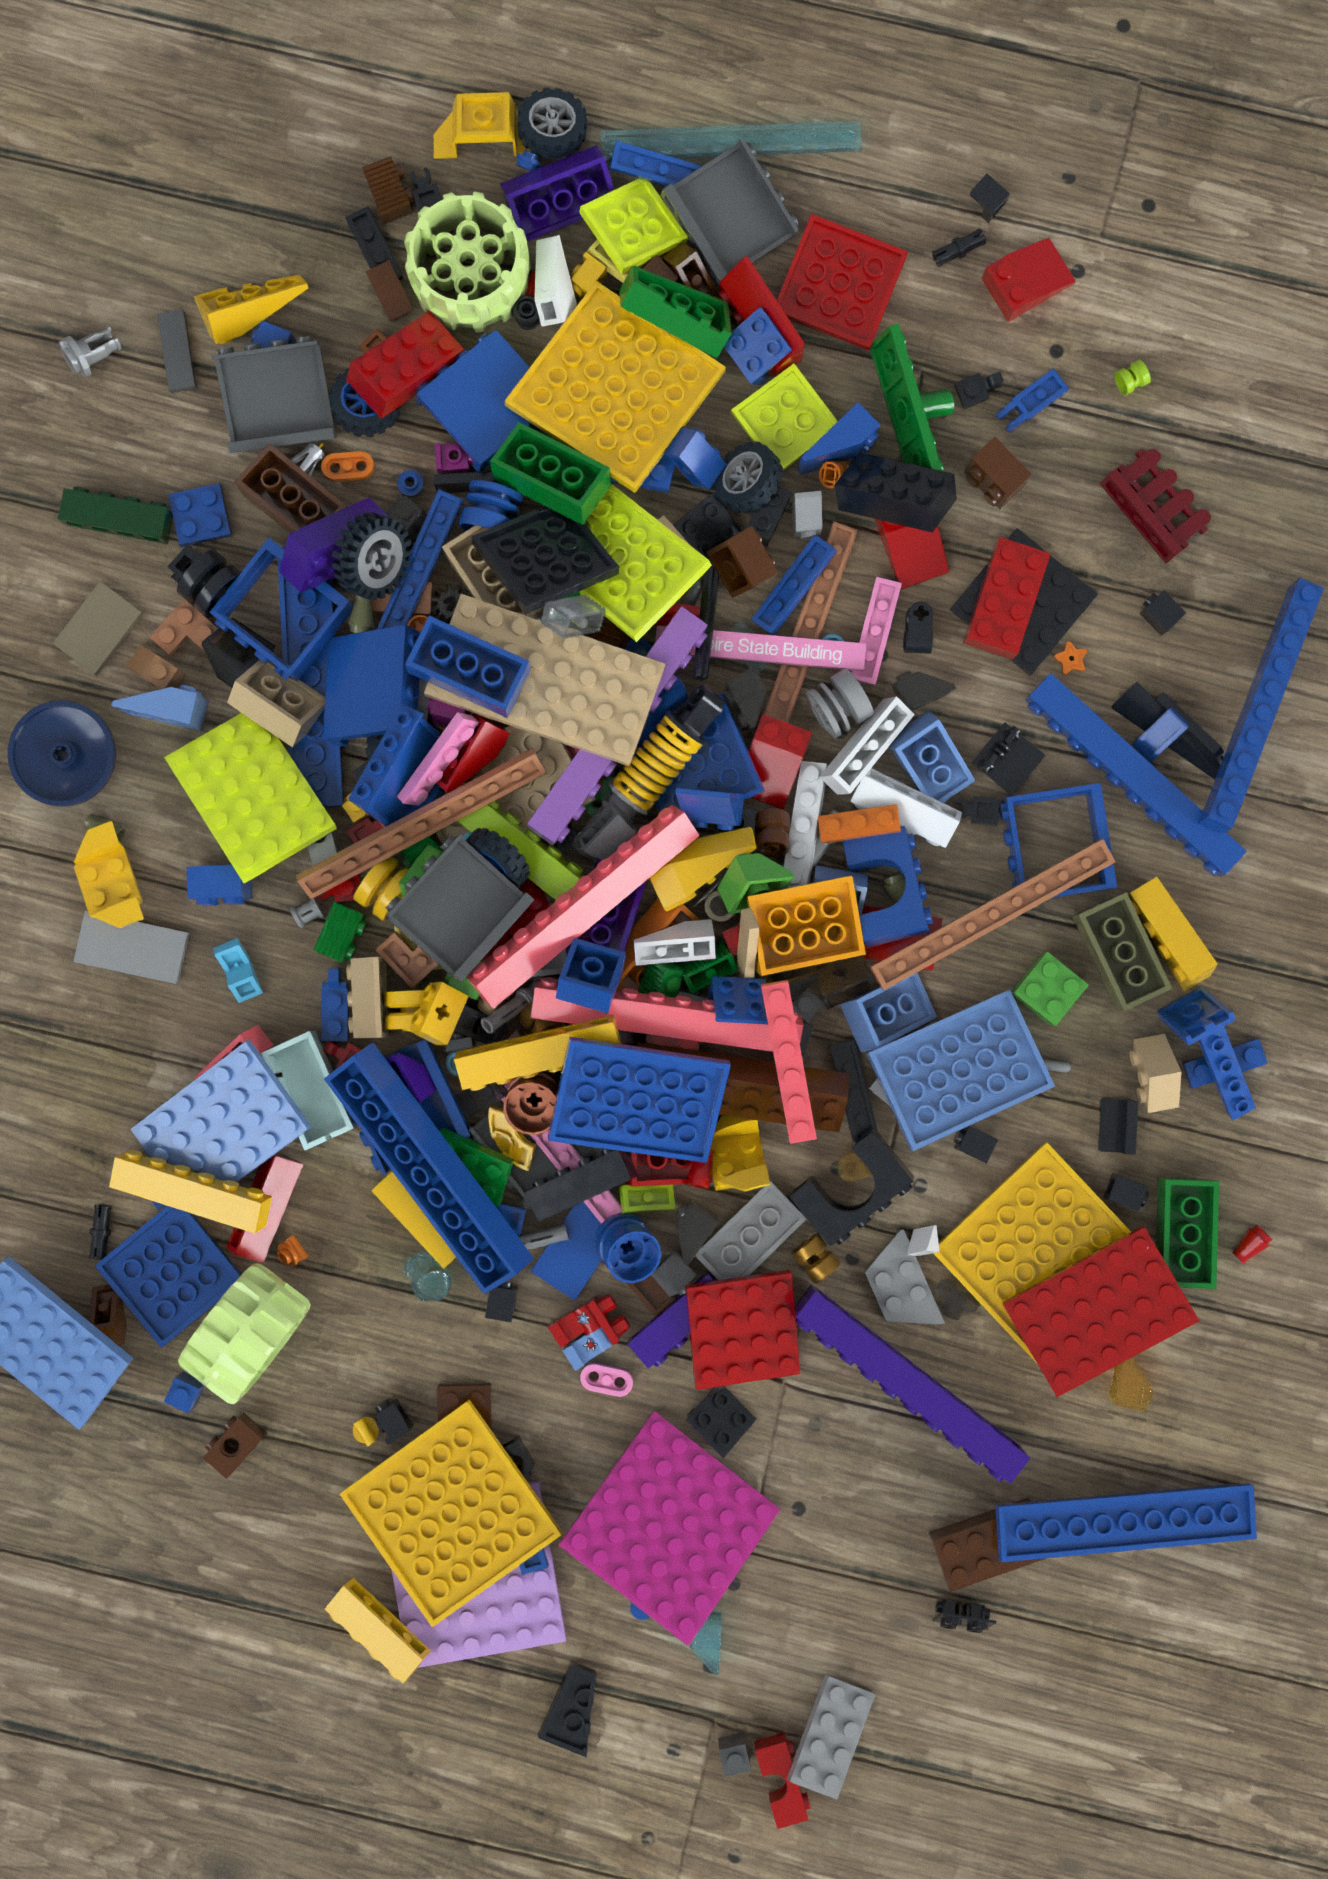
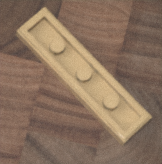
[735,908,759,978]

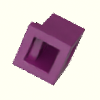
[435,443,473,474]

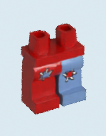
[548,1293,630,1371]

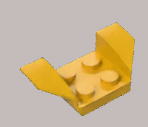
[433,92,538,159]
[74,821,144,928]
[710,1115,770,1192]

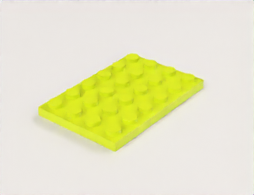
[579,484,712,642]
[164,713,337,884]

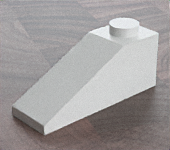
[634,919,716,965]

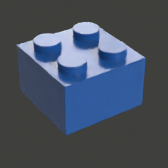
[186,865,252,906]
[556,938,626,1014]

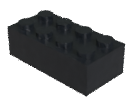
[834,453,957,533]

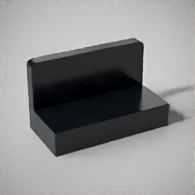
[1098,1099,1138,1155]

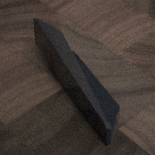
[1112,682,1224,779]

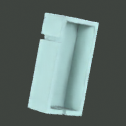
[261,1030,358,1150]

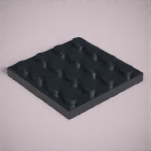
[472,506,619,615]
[950,528,1098,676]

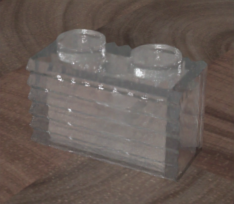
[541,595,606,639]

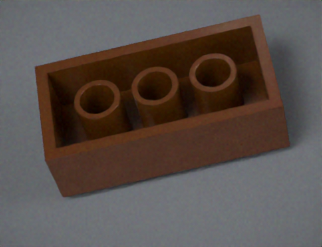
[234,443,347,533]
[929,1498,1047,1592]

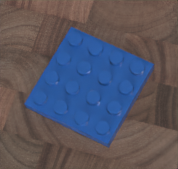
[634,693,765,823]
[95,1206,242,1348]

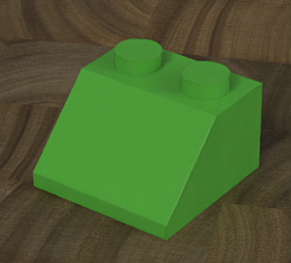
[717,853,794,914]

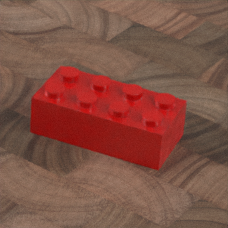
[346,311,464,419]
[963,537,1051,660]

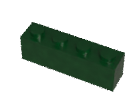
[58,486,173,544]

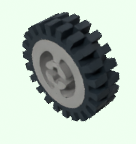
[332,512,412,600]

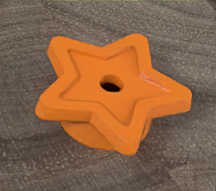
[1053,641,1087,675]

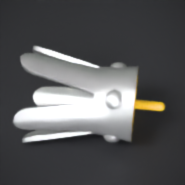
[290,442,325,476]

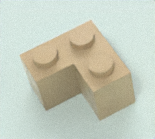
[1130,1034,1181,1113]

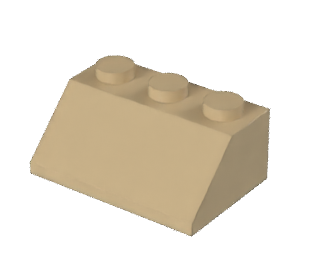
[227,660,325,747]
[347,957,389,1038]

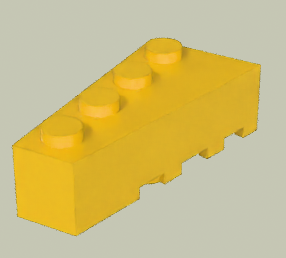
[1129,877,1218,992]

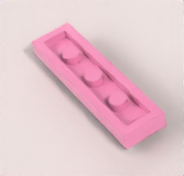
[851,577,902,686]
[397,712,479,806]

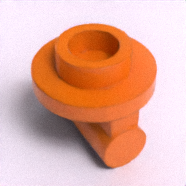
[277,1234,308,1267]

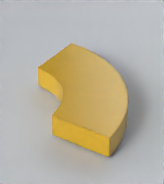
[488,1105,536,1171]

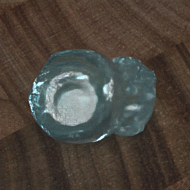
[403,1251,452,1301]

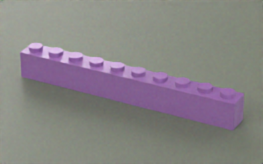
[527,606,707,846]

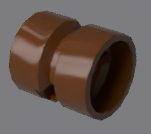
[755,808,790,857]

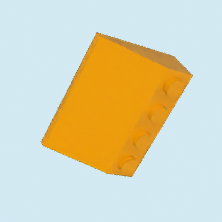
[747,875,866,976]

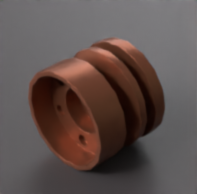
[503,1070,560,1135]

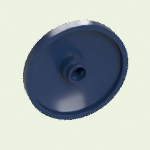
[8,701,116,807]

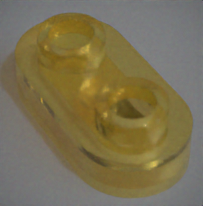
[837,1152,872,1181]

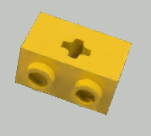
[410,982,469,1045]

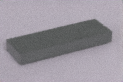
[157,310,197,393]

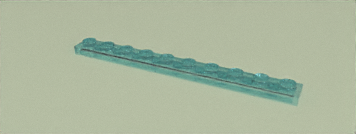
[600,121,862,161]

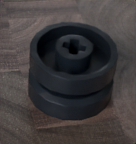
[177,549,241,618]

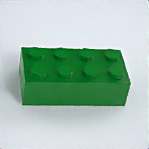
[490,422,611,525]
[1156,1177,1219,1289]

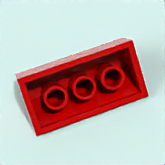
[718,256,805,377]

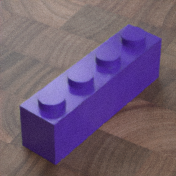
[627,1271,716,1369]

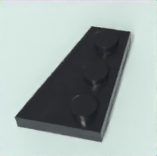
[538,1661,596,1758]

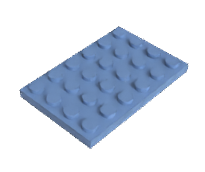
[867,990,1055,1152]
[130,1040,311,1215]
[0,1256,133,1430]

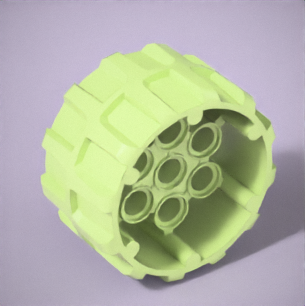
[404,191,531,333]
[178,1263,311,1404]

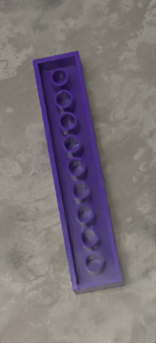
[794,1284,1030,1484]

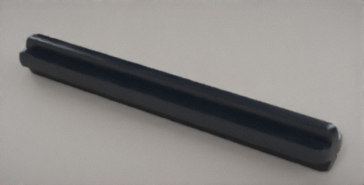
[693,558,719,681]

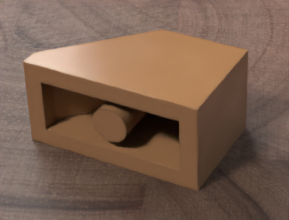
[127,645,185,689]

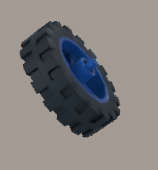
[329,368,401,437]
[465,828,530,889]

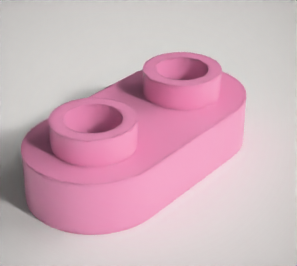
[580,1362,633,1397]

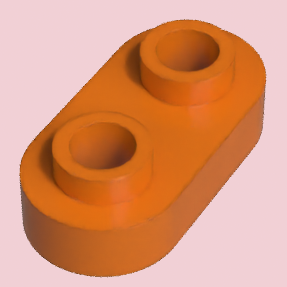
[321,451,375,482]

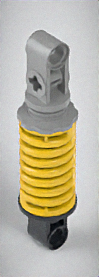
[572,685,724,863]

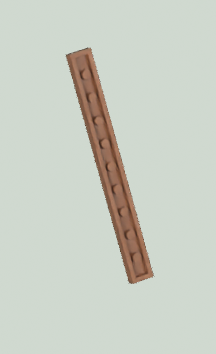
[296,748,547,899]
[870,839,1115,991]

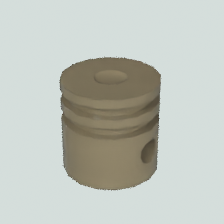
[704,890,735,923]

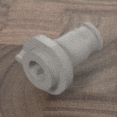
[59,325,122,378]

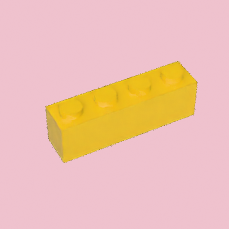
[371,1171,456,1269]
[325,1577,432,1683]

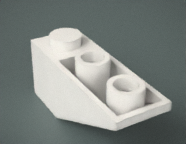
[535,235,577,326]

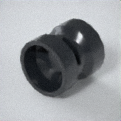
[514,296,540,330]

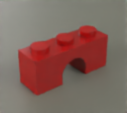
[754,1732,811,1829]

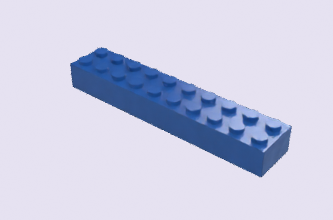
[324,1042,534,1294]

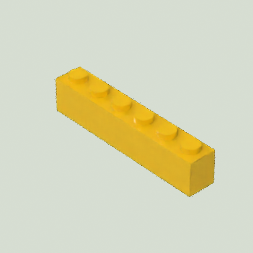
[454,1015,621,1091]
[109,1150,272,1233]

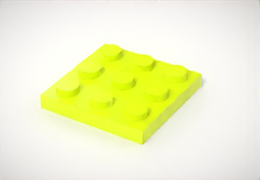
[579,178,688,275]
[731,364,838,471]

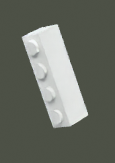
[819,696,915,795]
[850,768,962,848]

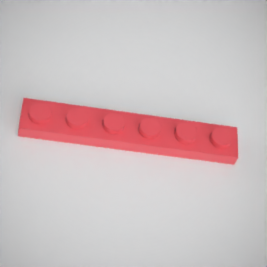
[761,980,817,1144]

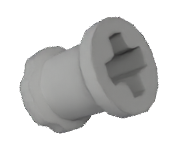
[290,897,325,929]

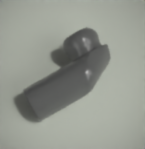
[682,576,702,606]

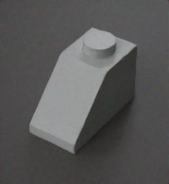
[791,491,822,540]

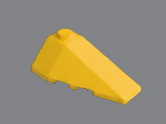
[194,275,308,344]
[650,827,756,912]

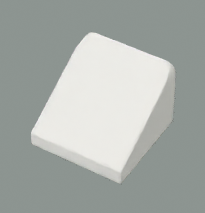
[907,1225,939,1256]

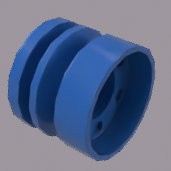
[458,480,523,531]
[595,1213,661,1283]

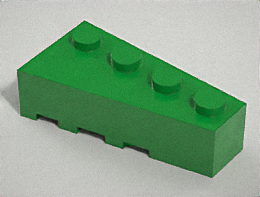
[619,265,731,358]

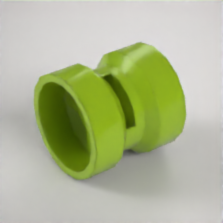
[1114,360,1151,396]

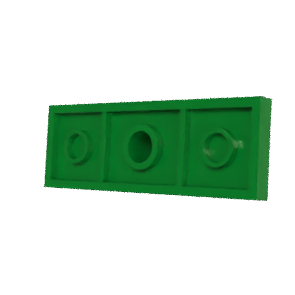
[870,324,954,471]

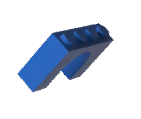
[843,826,933,947]

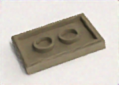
[52,581,144,676]

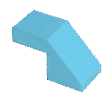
[213,938,263,1003]

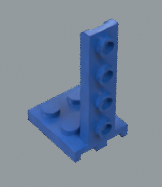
[1157,986,1256,1120]

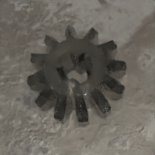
[430,584,471,624]

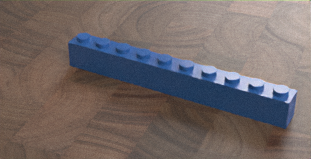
[1198,578,1324,834]
[1025,673,1247,876]

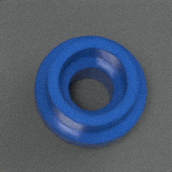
[516,150,542,171]
[397,470,424,497]

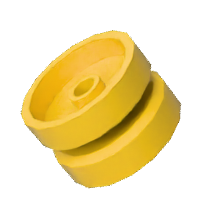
[353,856,409,922]
[384,990,436,1031]

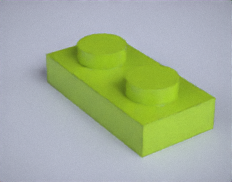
[619,1185,676,1214]

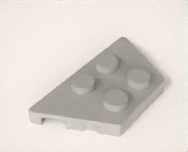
[864,1228,945,1324]

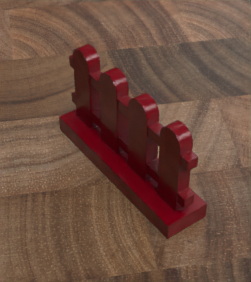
[1100,449,1211,564]

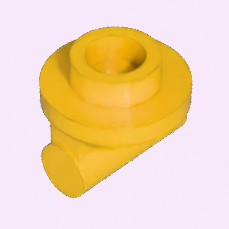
[353,1416,380,1447]

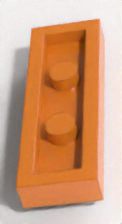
[818,804,901,844]

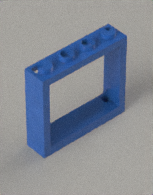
[209,538,353,681]
[999,783,1117,898]

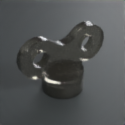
[937,1279,980,1320]

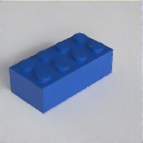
[405,616,531,718]

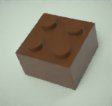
[964,437,1032,509]
[706,526,778,598]

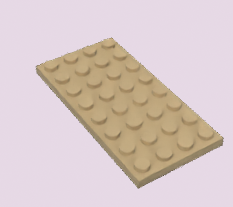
[424,594,666,767]

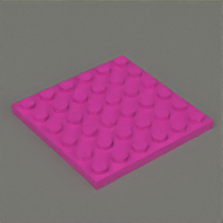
[558,1411,780,1646]

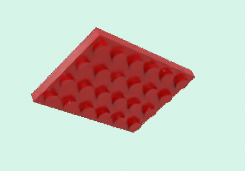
[1002,1225,1200,1397]

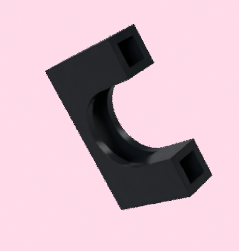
[790,1127,914,1246]

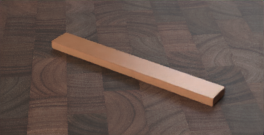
[764,521,858,723]

